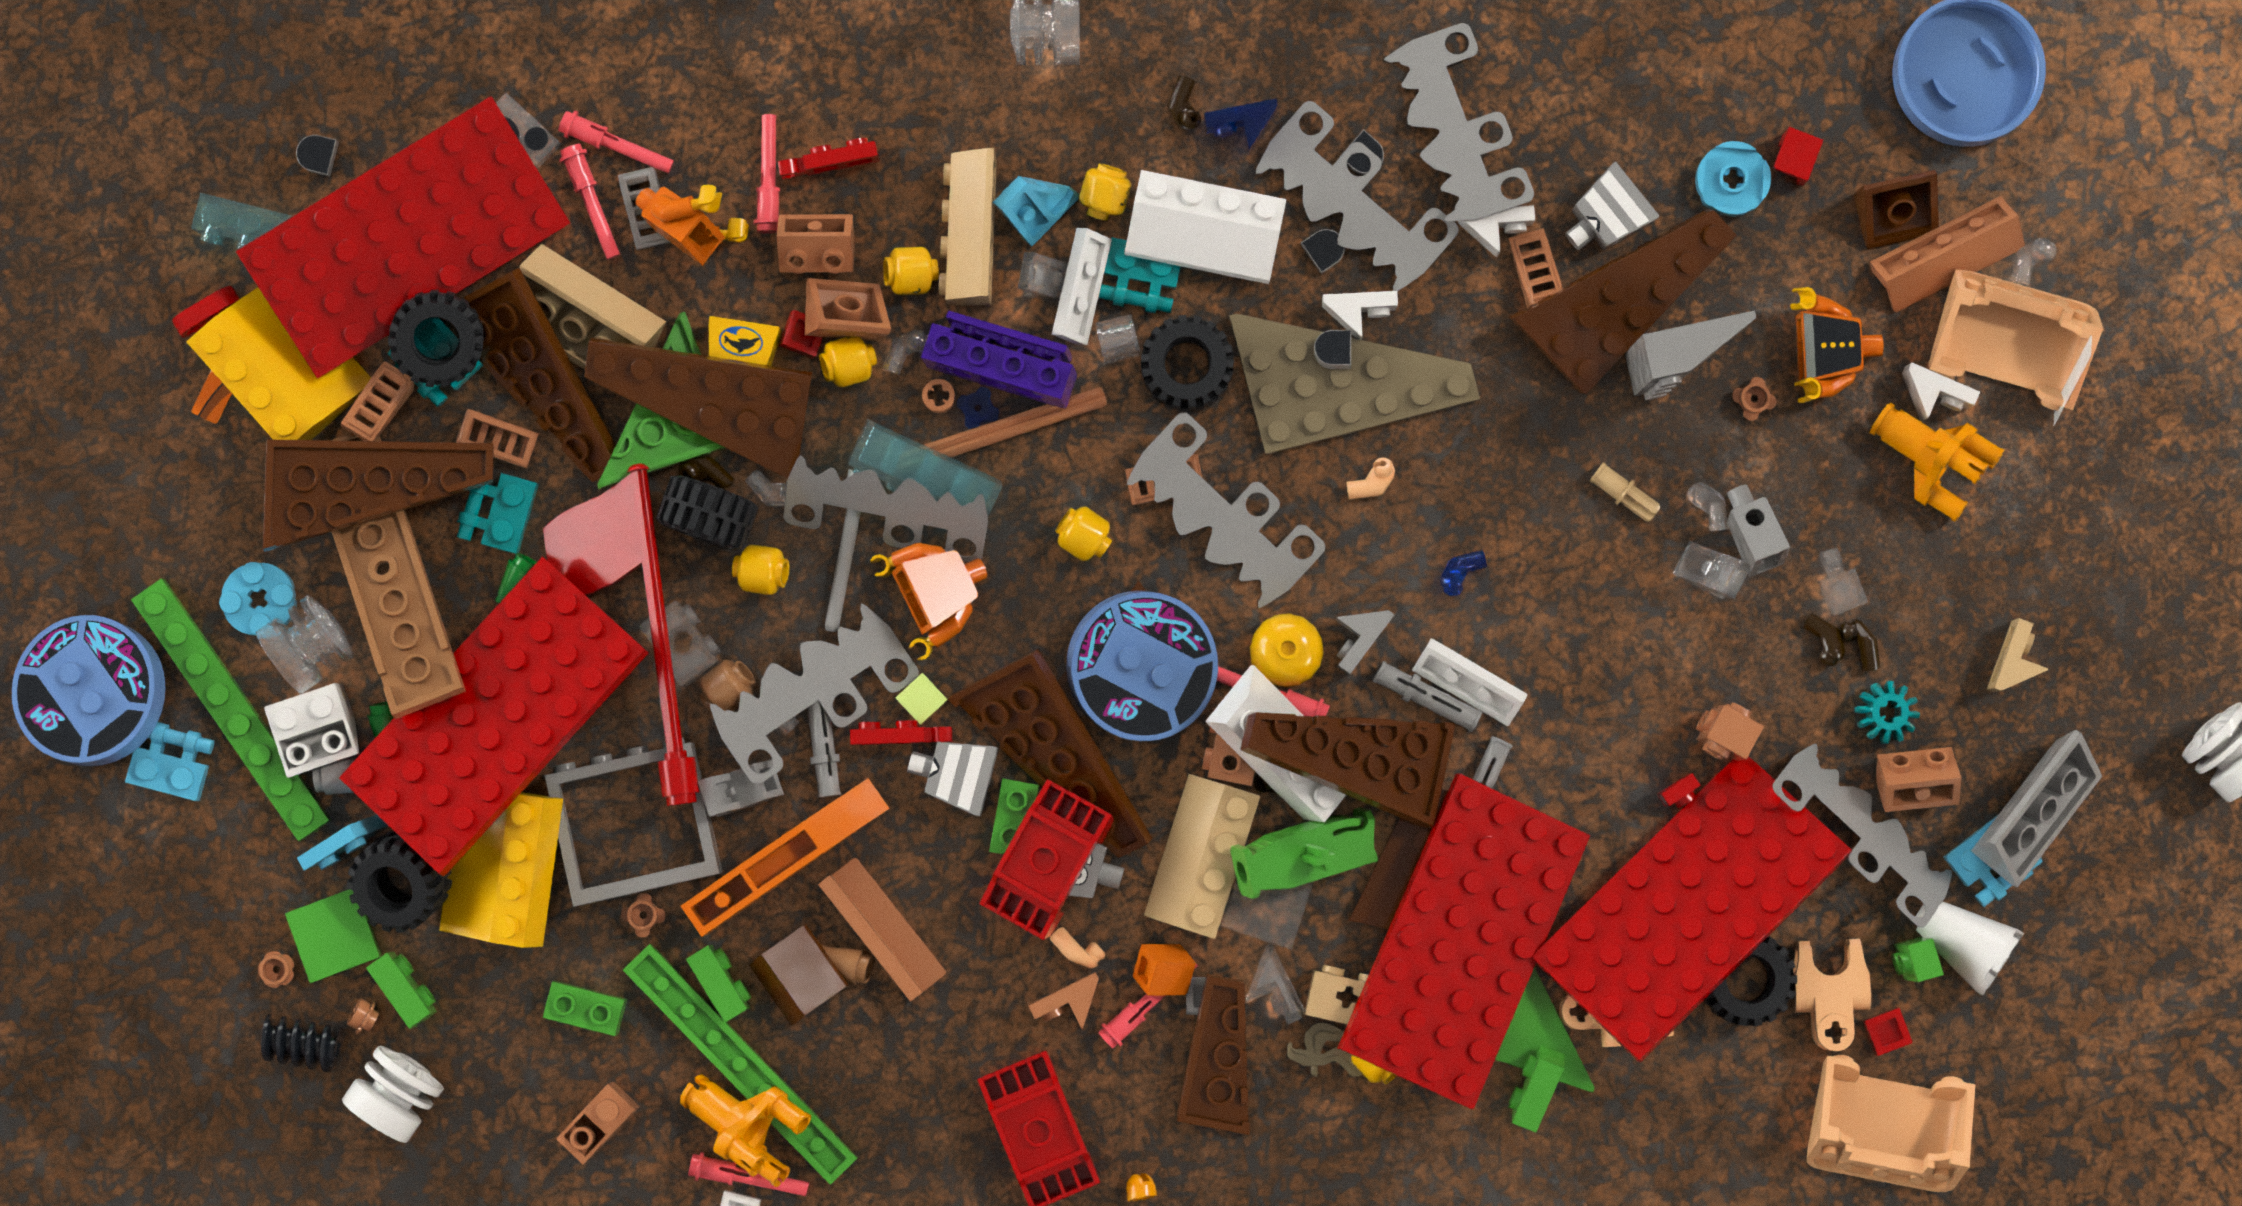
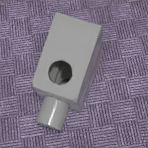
[1727,484,1790,578]

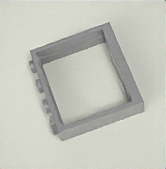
[545,737,723,907]

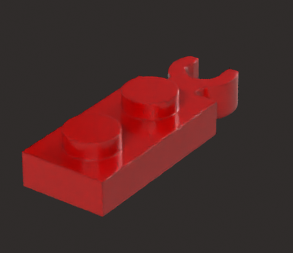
[777,138,880,180]
[850,720,952,745]

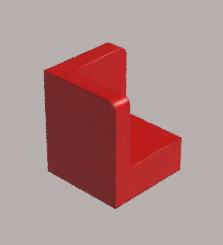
[1773,127,1824,187]

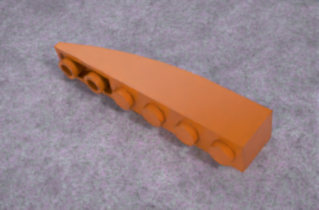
[681,778,890,937]

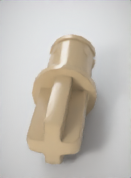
[1590,462,1660,522]

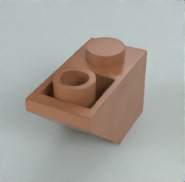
[556,1081,640,1165]

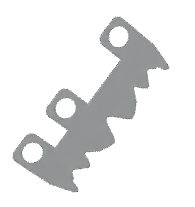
[1384,23,1534,222]
[1255,101,1459,291]
[1127,413,1325,608]
[783,455,988,562]
[710,603,919,784]
[1772,744,1952,927]

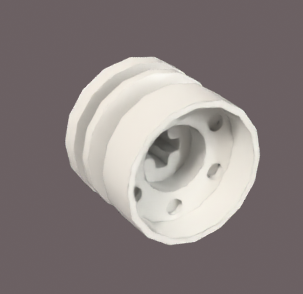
[2182,702,2242,802]
[342,1046,444,1143]

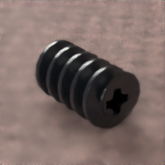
[261,1014,344,1072]

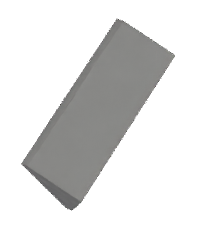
[1971,730,2102,888]

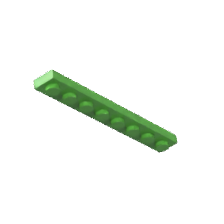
[131,578,332,842]
[623,944,858,1185]

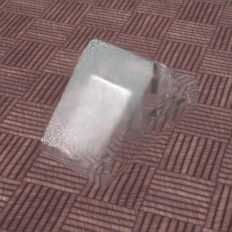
[1018,252,1068,302]
[1673,541,1751,600]
[1245,944,1305,1025]

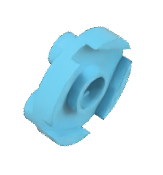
[1695,141,1771,217]
[219,562,297,636]

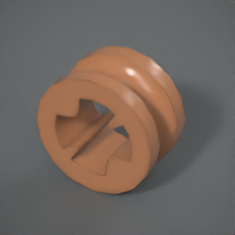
[922,379,956,414]

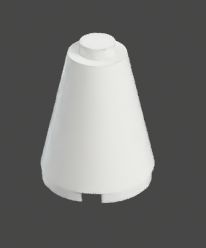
[1916,902,2024,996]

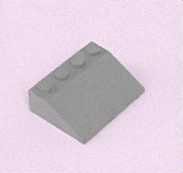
[1625,310,1756,401]

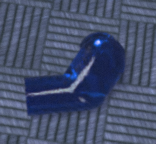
[1440,550,1487,596]

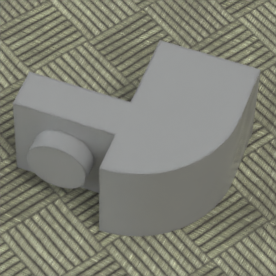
[698,760,784,817]

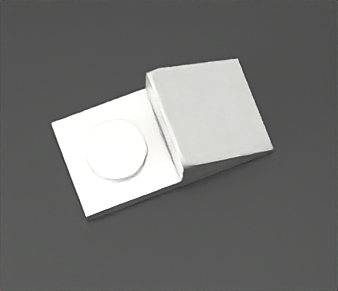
[1458,205,1535,257]
[1322,291,1398,340]
[1902,362,1980,421]

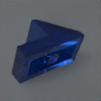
[1203,98,1278,154]

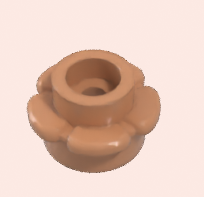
[258,951,294,988]
[346,998,379,1034]

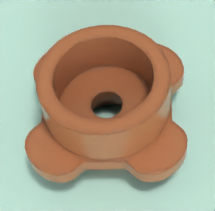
[1732,377,1776,421]
[621,893,666,937]

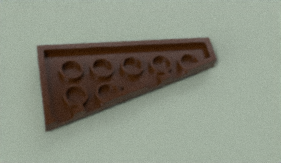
[1509,209,1737,395]
[440,268,616,482]
[584,338,812,479]
[263,439,494,552]
[947,649,1153,858]
[1240,712,1456,828]

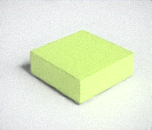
[895,673,948,725]

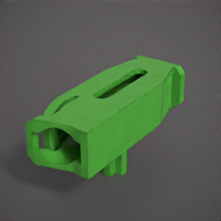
[1230,807,1378,899]

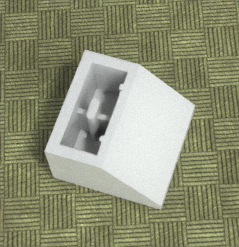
[264,683,359,778]

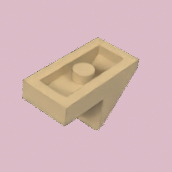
[1987,618,2048,692]

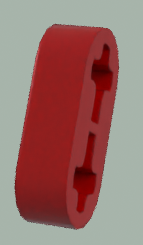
[172,286,240,338]

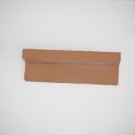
[1870,196,2025,312]
[818,858,946,1002]

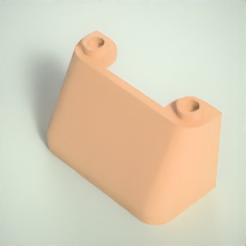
[1928,269,2103,411]
[1807,1055,1975,1192]

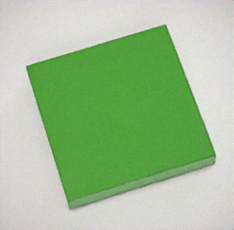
[285,889,382,983]

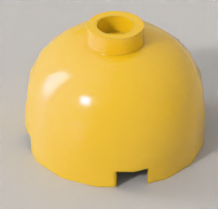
[1249,613,1324,688]

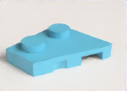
[993,176,1079,247]
[297,814,389,871]

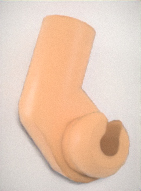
[1346,457,1395,500]
[1050,927,1105,969]

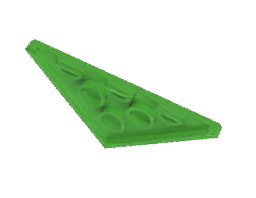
[597,312,725,490]
[1495,967,1595,1093]

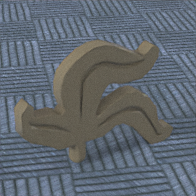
[1287,1022,1362,1077]

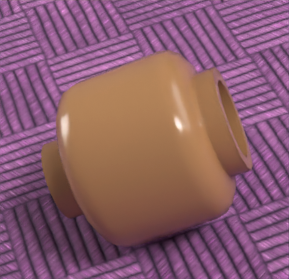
[699,659,756,712]

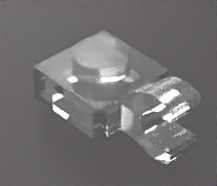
[1818,548,1868,616]

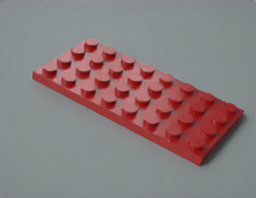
[235,96,570,379]
[339,556,649,876]
[1532,756,1852,1063]
[1337,773,1590,1110]

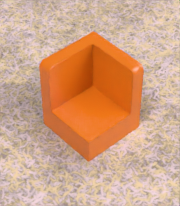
[1133,944,1196,996]

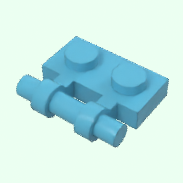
[125,722,214,801]
[1943,814,2043,907]

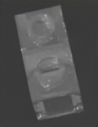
[639,600,721,688]

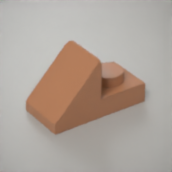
[1029,972,1099,1029]

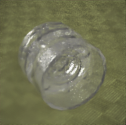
[1010,0,1080,66]
[256,595,355,694]

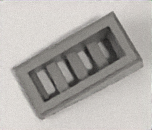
[618,167,671,251]

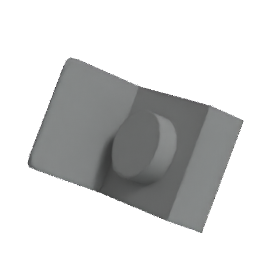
[1335,610,1394,676]

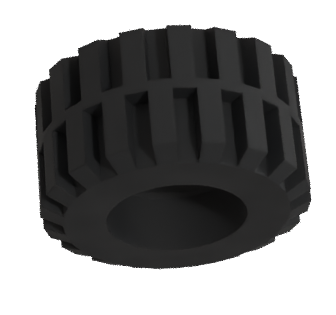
[388,290,484,387]
[1141,315,1234,412]
[656,475,759,551]
[347,830,452,933]
[1704,936,1797,1026]

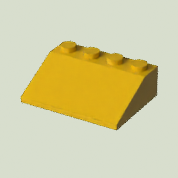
[186,287,372,440]
[439,792,563,948]

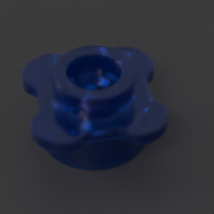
[957,387,999,429]

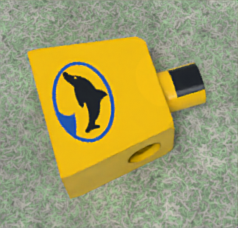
[709,316,782,366]

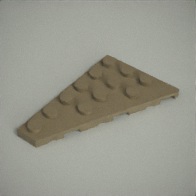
[1229,313,1480,455]

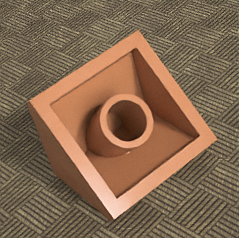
[804,278,891,341]

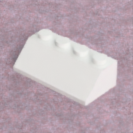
[1124,170,1286,284]
[1205,665,1346,823]

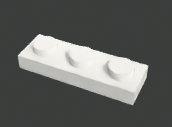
[1052,228,1112,345]
[1412,638,1528,726]

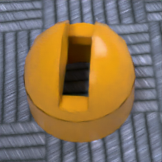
[1126,1173,1157,1202]

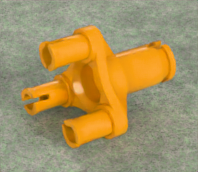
[1870,402,2005,522]
[680,1074,811,1187]

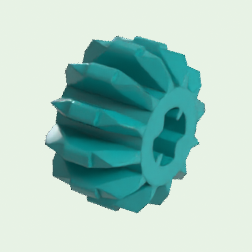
[1855,681,1920,744]

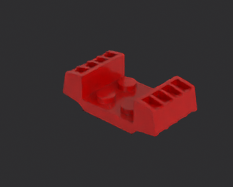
[979,779,1114,940]
[977,1051,1101,1206]

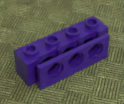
[921,310,1077,409]

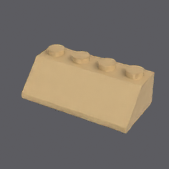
[939,148,997,307]
[519,244,666,370]
[1144,774,1260,939]

